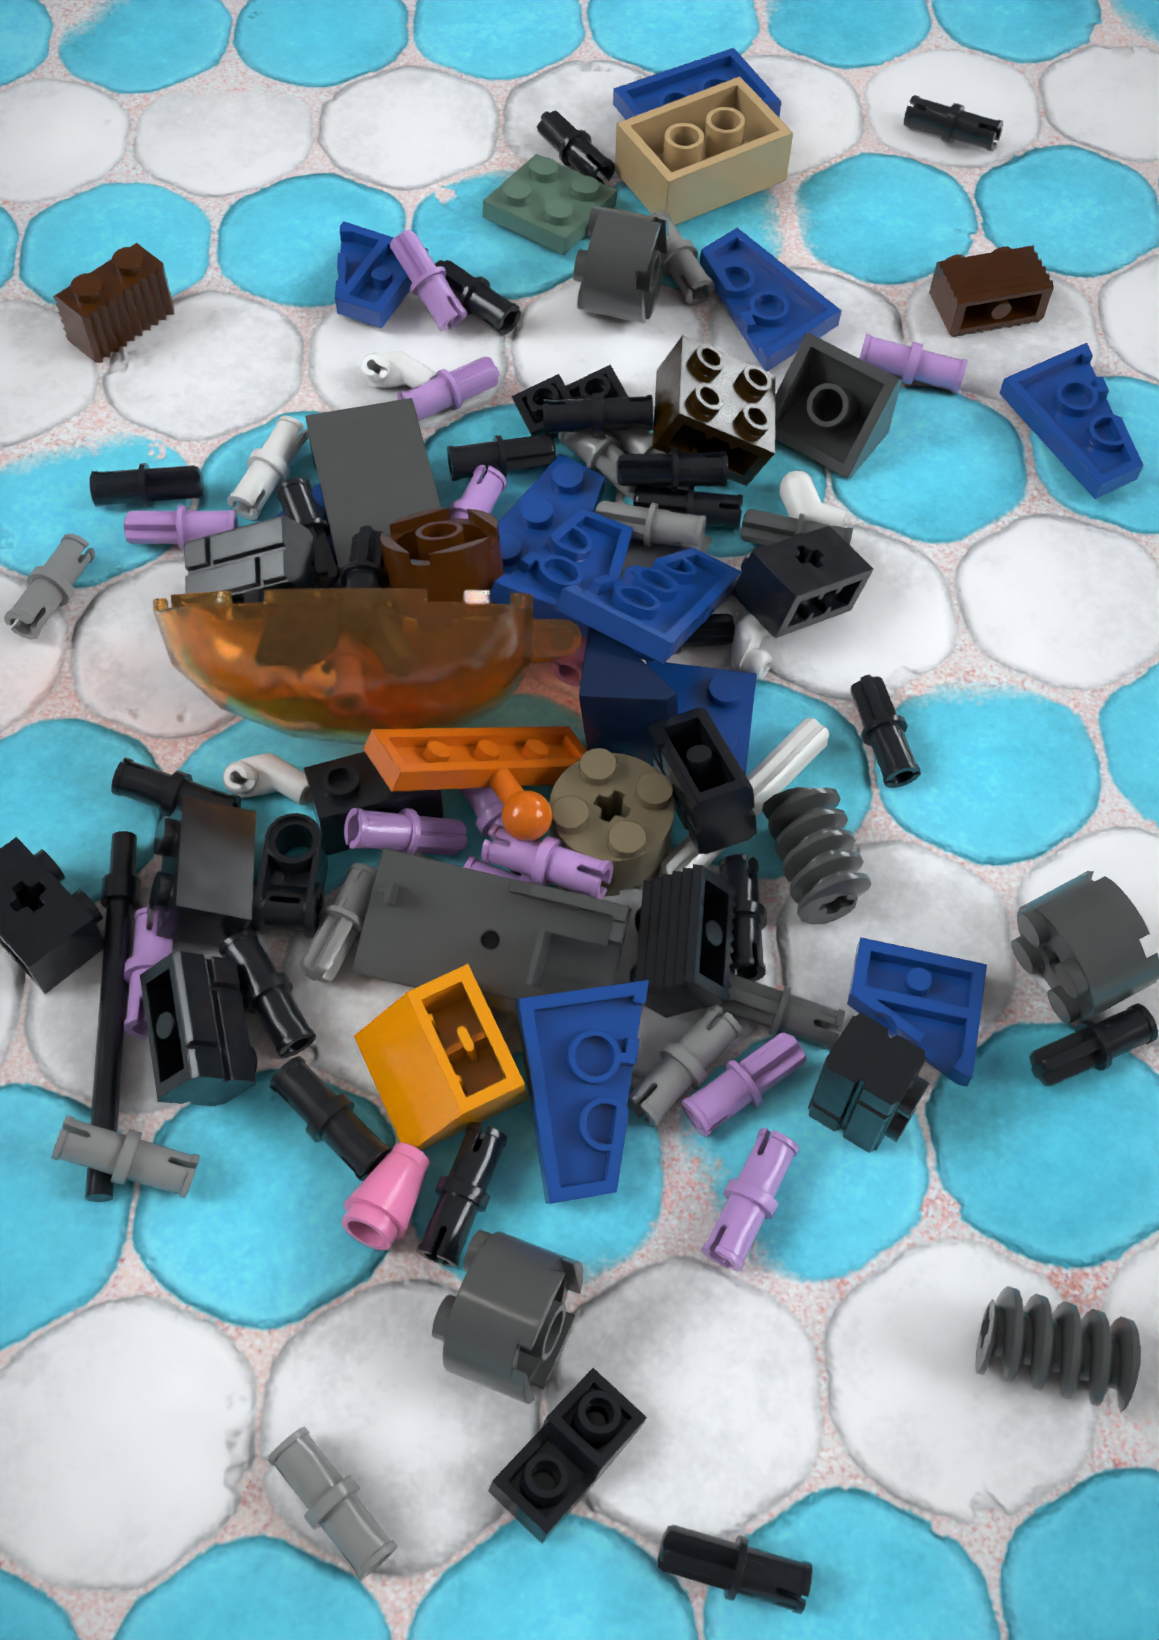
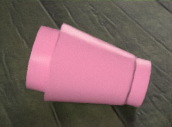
[342,1143,430,1250]

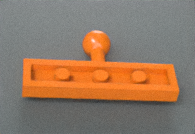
[363,726,587,841]

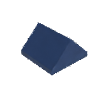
[579,627,678,767]

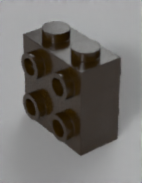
[652,335,775,486]

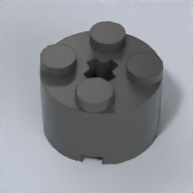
[573,206,669,323]
[1011,871,1159,1024]
[432,1230,583,1404]

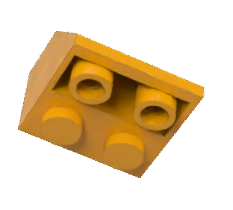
[354,964,529,1151]

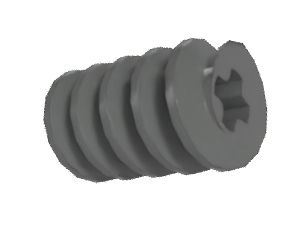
[762,787,872,924]
[975,1286,1141,1412]

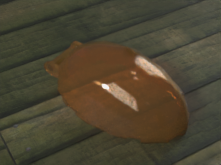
[153,588,582,745]

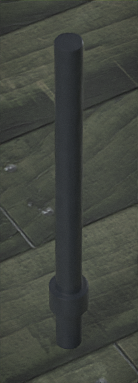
[85,831,141,1202]

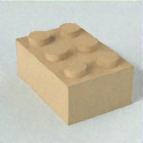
[615,76,793,225]

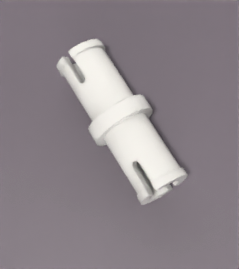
[227,415,309,520]

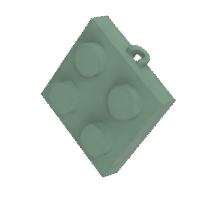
[482,154,617,255]

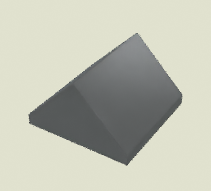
[775,332,902,479]

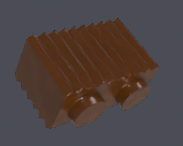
[53,243,175,363]
[929,245,1054,337]

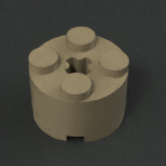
[549,748,675,896]

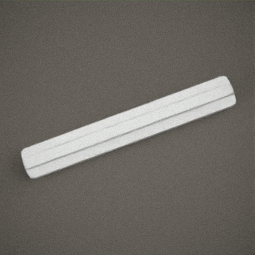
[659,718,830,878]

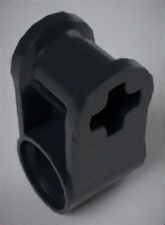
[250,813,328,939]

